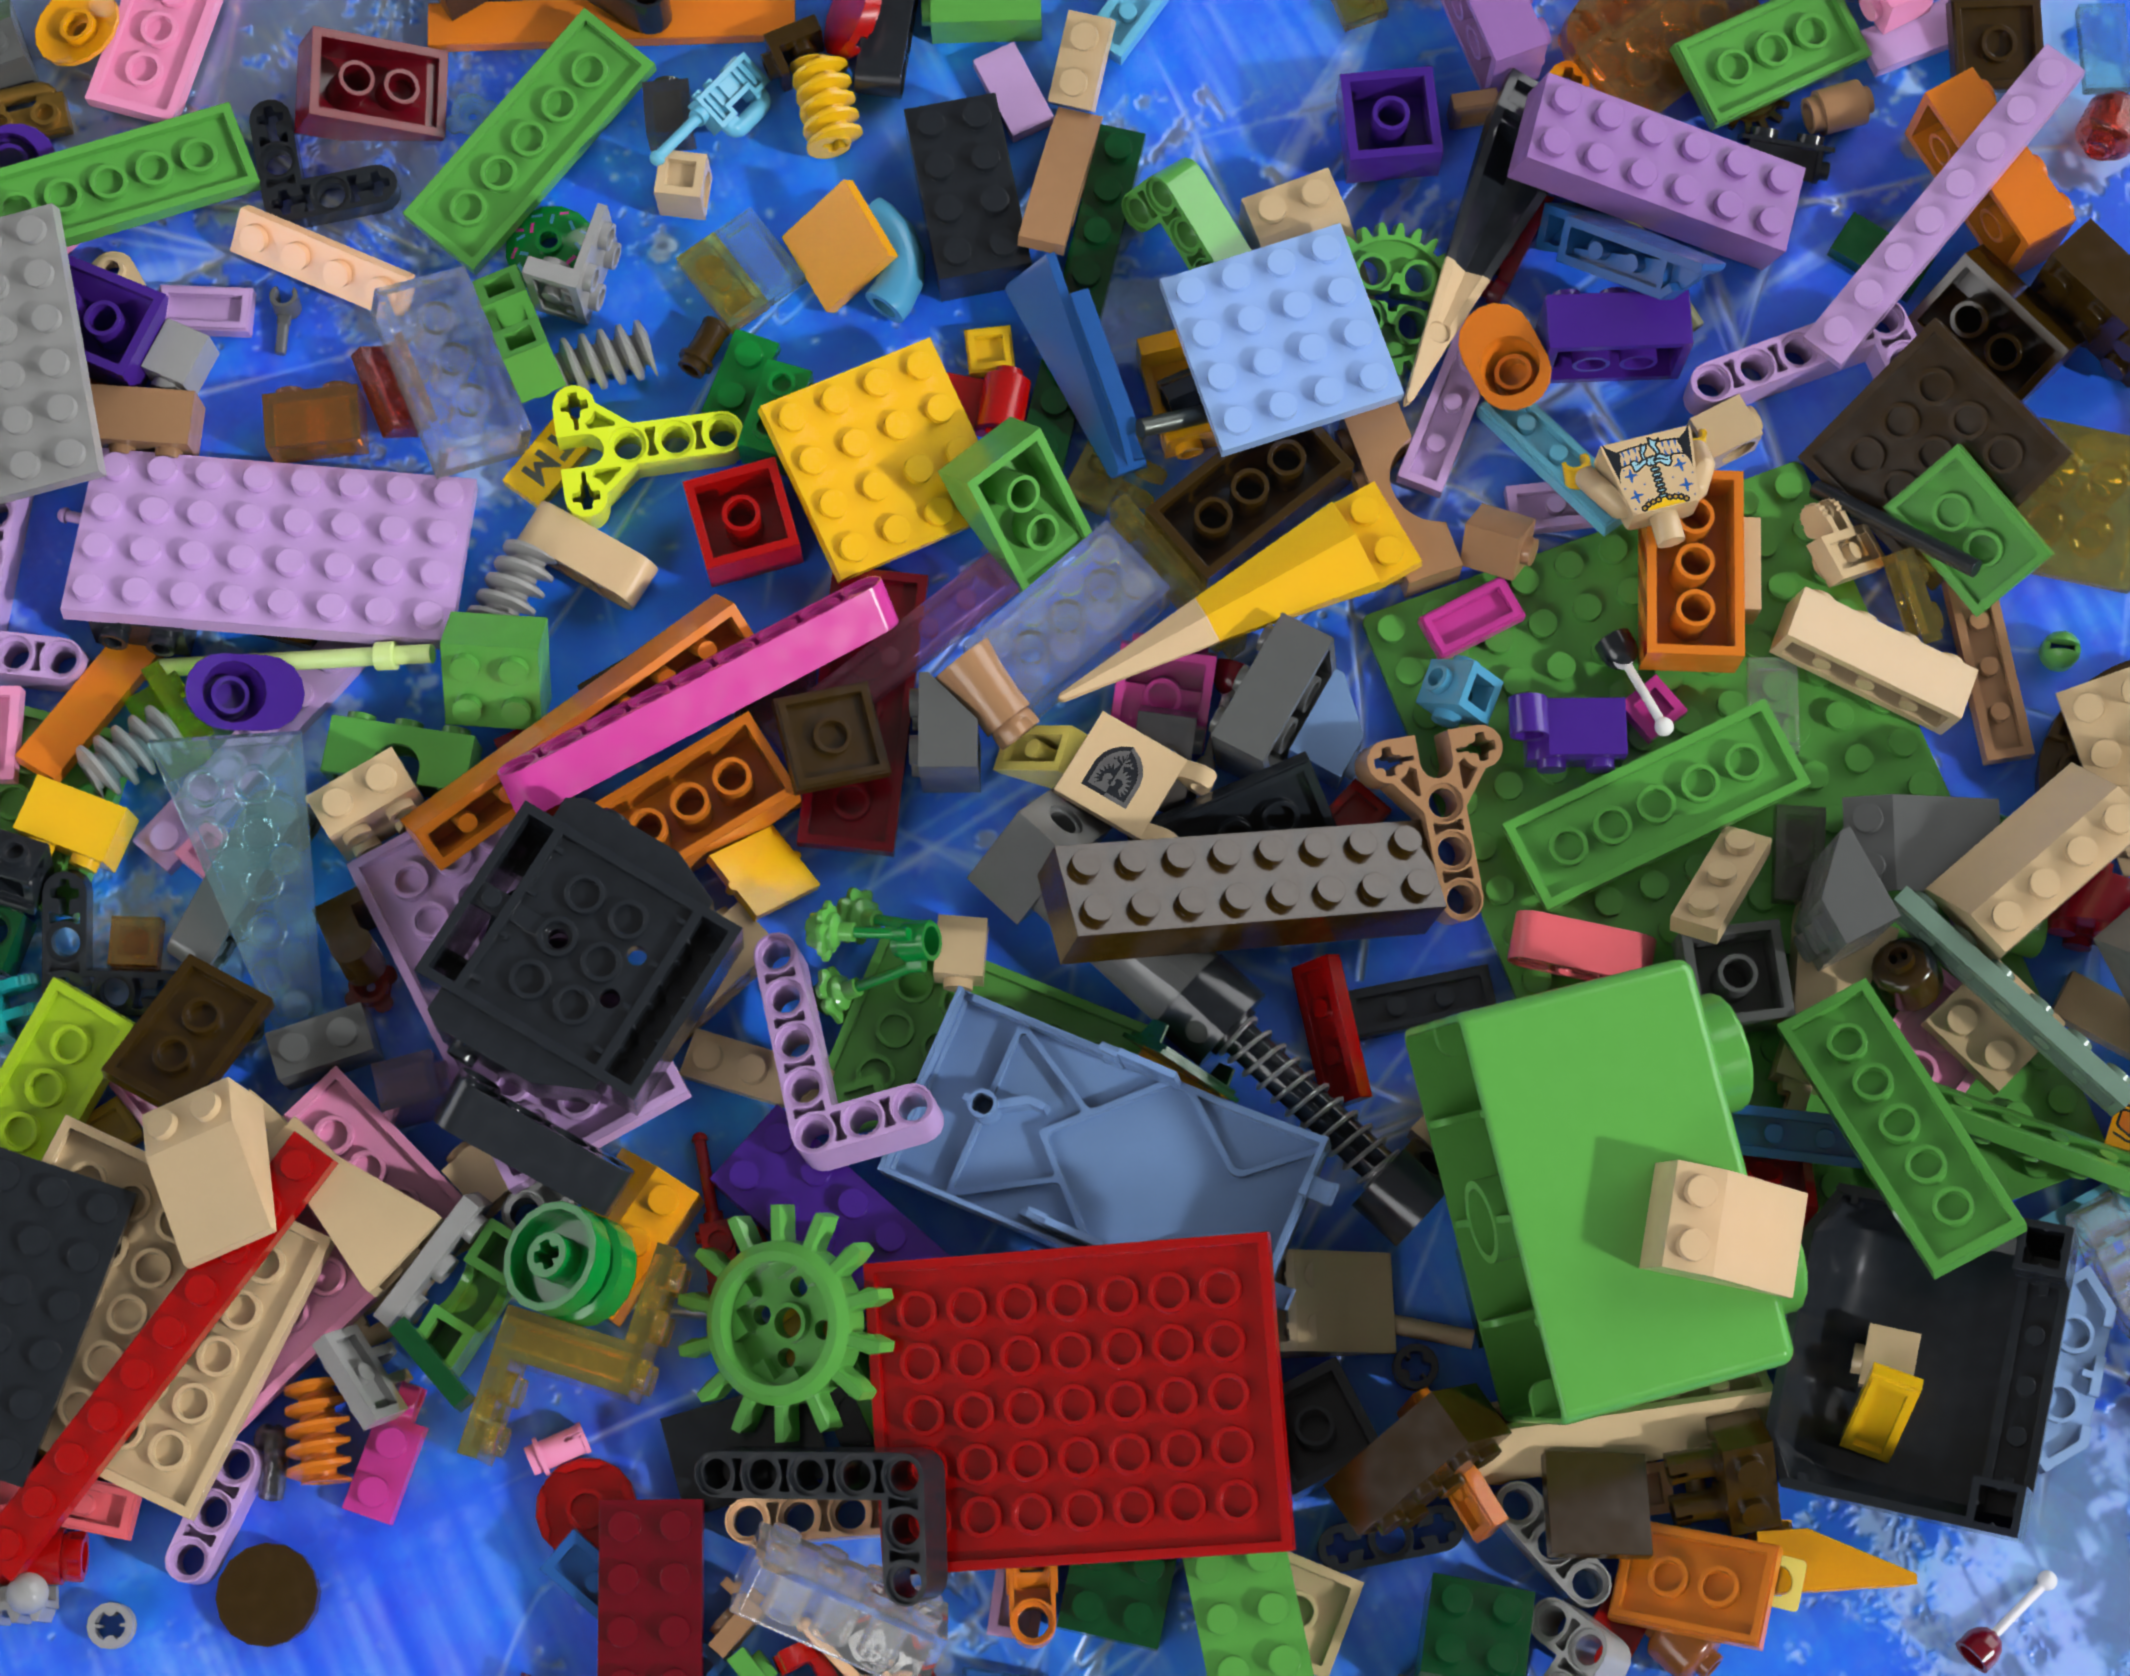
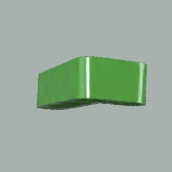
[1121,157,1252,270]

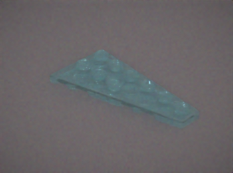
[148,731,324,1028]

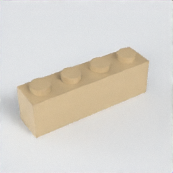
[1769,586,1979,735]

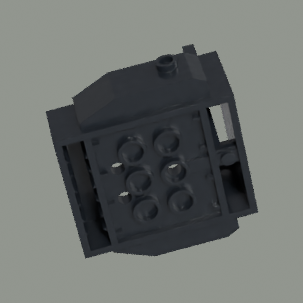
[414,798,744,1116]

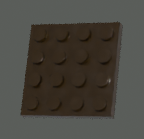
[1798,318,2075,591]

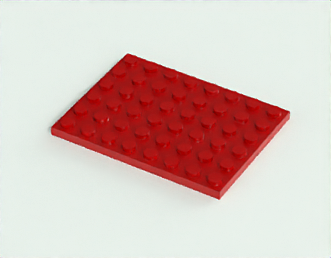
[863,1231,1296,1575]

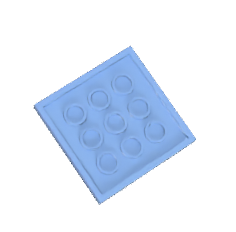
[1160,223,1404,457]

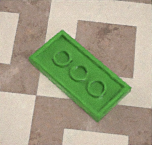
[1669,0,1872,131]

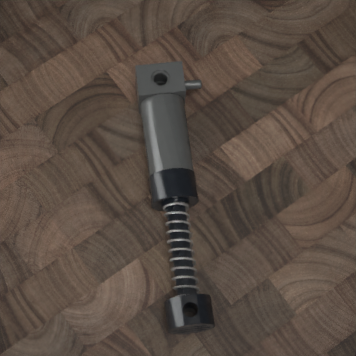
[967,786,1444,1246]

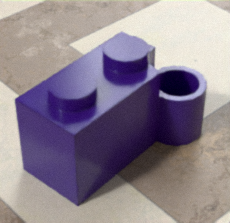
[1508,692,1628,774]

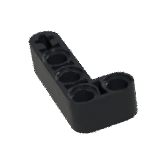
[434,1067,635,1217]

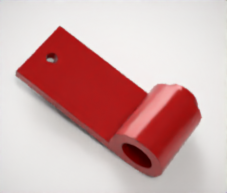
[947,365,1031,437]

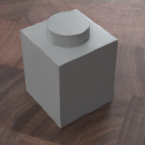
[141,318,220,395]

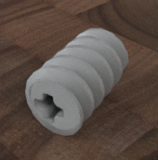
[555,320,658,392]
[466,539,559,616]
[75,705,191,799]

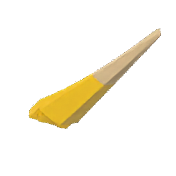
[1057,481,1422,703]

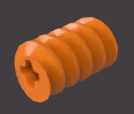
[284,1377,352,1485]

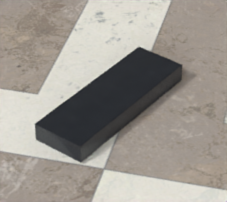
[1348,964,1496,1041]

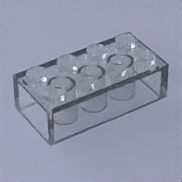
[370,266,532,479]
[962,520,1171,718]
[729,1521,948,1676]

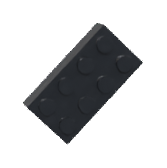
[904,92,1032,302]

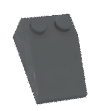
[1842,794,2001,900]

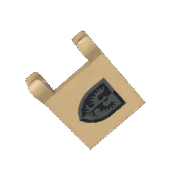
[1053,711,1217,840]

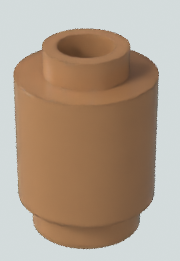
[1801,79,1875,136]

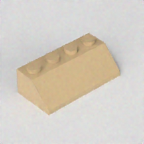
[1924,762,2130,960]

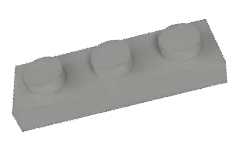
[373,1192,494,1328]

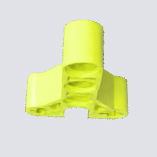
[552,385,743,529]

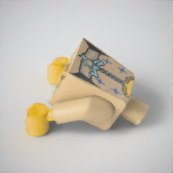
[1561,425,1716,548]

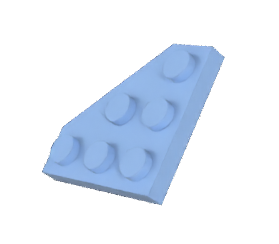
[2038,1265,2117,1474]

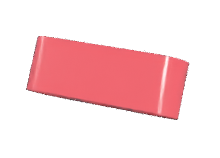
[1507,910,1657,981]

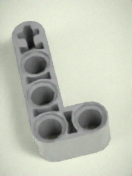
[1531,1597,1631,1676]

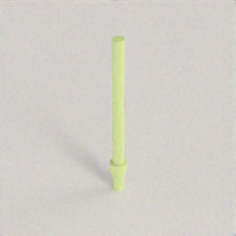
[156,641,436,677]

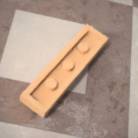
[230,205,415,321]

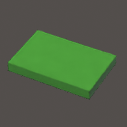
[1883,443,2055,617]

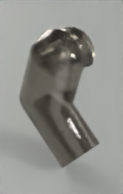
[253,1423,291,1501]

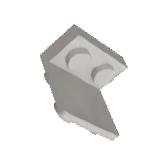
[522,203,621,326]

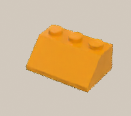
[581,1147,705,1328]

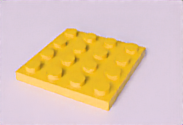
[757,337,978,584]

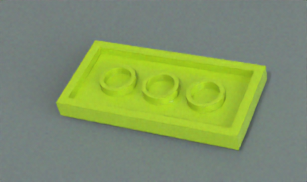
[0,977,136,1161]

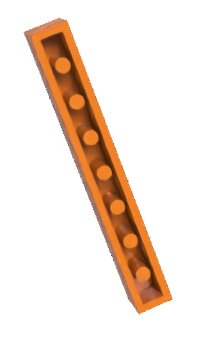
[400,594,754,871]

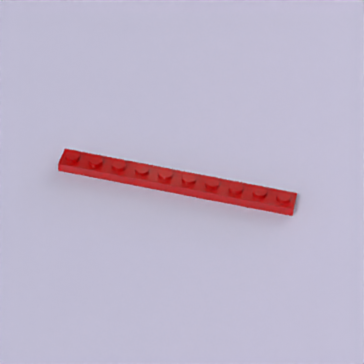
[0,1131,339,1582]

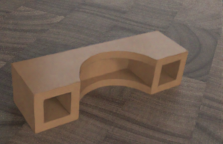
[1334,402,1463,598]

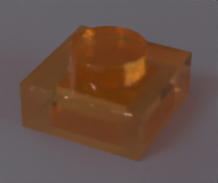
[107,916,165,969]

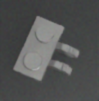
[312,1323,413,1431]

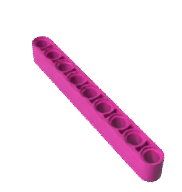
[497,576,899,814]

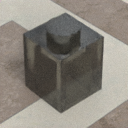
[642,76,697,152]

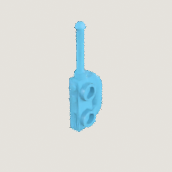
[649,51,771,166]

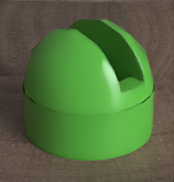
[2039,630,2081,672]

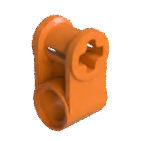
[1006,1566,1058,1650]

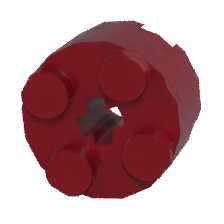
[2047,863,2130,952]

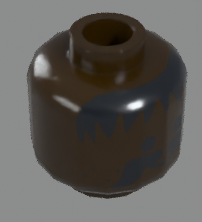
[1871,938,1944,1012]

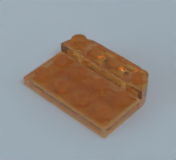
[1558,0,1761,114]

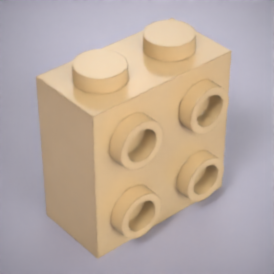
[305,747,425,861]

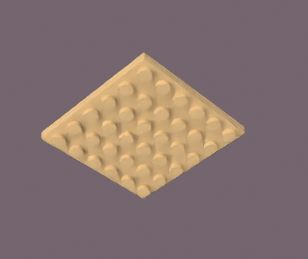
[41,1115,335,1521]

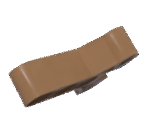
[1355,725,1503,925]

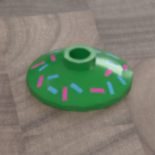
[506,206,590,287]

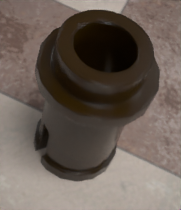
[678,316,731,379]

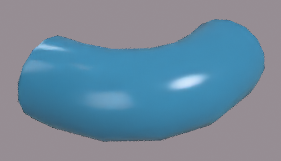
[865,197,925,323]

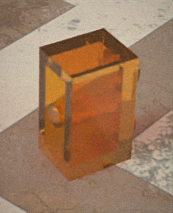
[262,381,369,463]

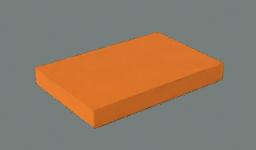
[1607,1521,1783,1652]

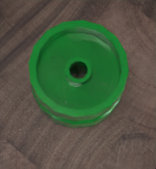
[503,1201,637,1327]

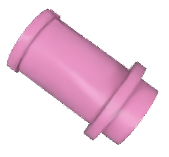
[523,1422,592,1476]

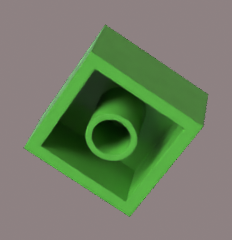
[440,611,552,730]

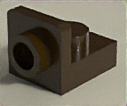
[760,14,825,92]

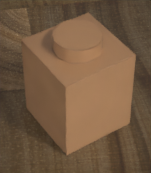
[1460,503,1539,581]

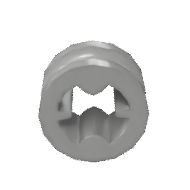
[86,1602,137,1649]

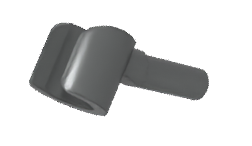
[269,286,302,356]

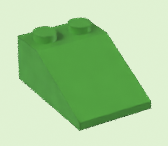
[938,416,1098,598]

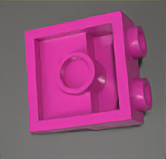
[1111,633,1218,752]

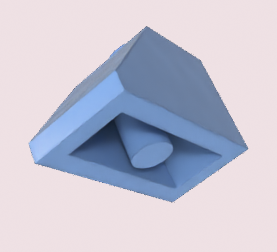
[1287,668,1364,790]

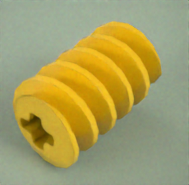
[789,53,863,159]

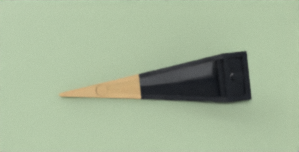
[1403,68,1549,407]

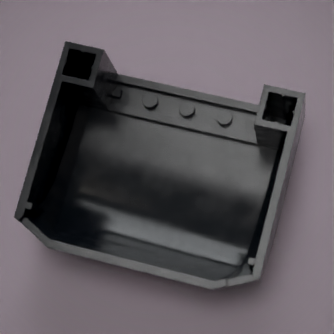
[1765,1182,2079,1544]

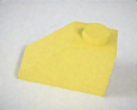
[993,725,1088,789]

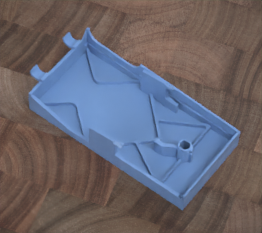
[877,985,1340,1311]

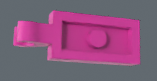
[342,1381,429,1525]

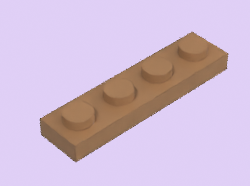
[1941,580,2035,766]

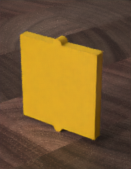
[706,825,821,921]

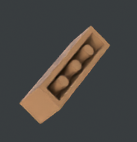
[91,384,206,458]

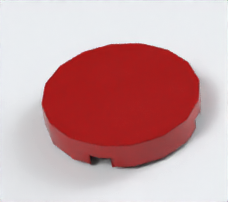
[824,0,882,60]
[535,1458,637,1550]

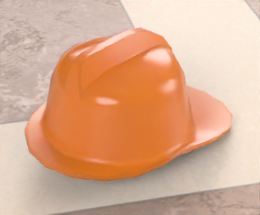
[1458,303,1552,411]

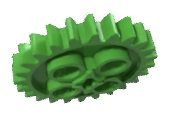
[1346,222,1450,376]

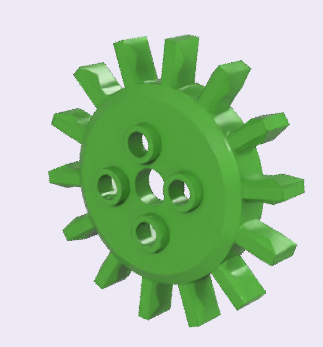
[677,1204,895,1443]

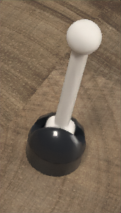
[1595,628,1674,736]

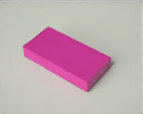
[1417,577,1526,659]

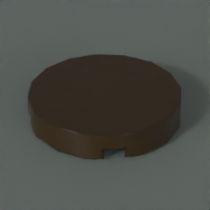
[215,1543,321,1648]

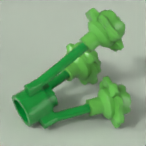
[804,887,942,1025]

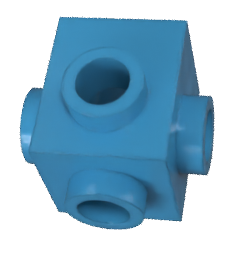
[1416,655,1504,729]

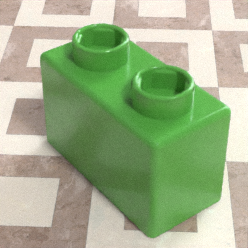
[1405,959,1808,1425]

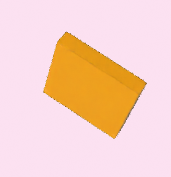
[782,179,898,313]

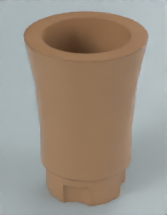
[935,637,1040,750]

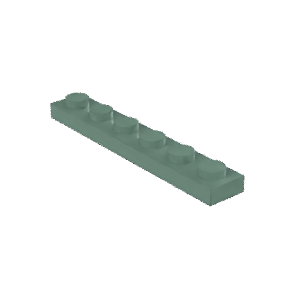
[1892,885,2130,1117]

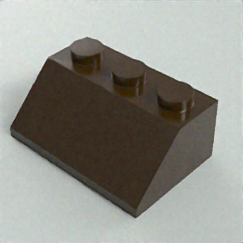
[1908,244,2086,402]

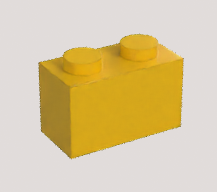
[13,774,139,874]

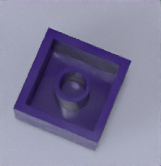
[1336,66,1443,184]

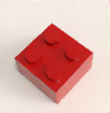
[682,457,804,588]

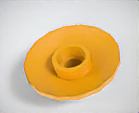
[35,0,119,67]

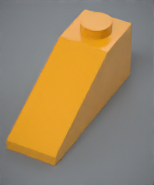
[1747,1520,1918,1595]

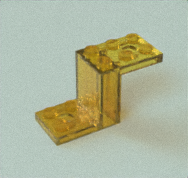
[457,1242,692,1467]

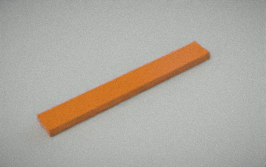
[427,0,796,52]

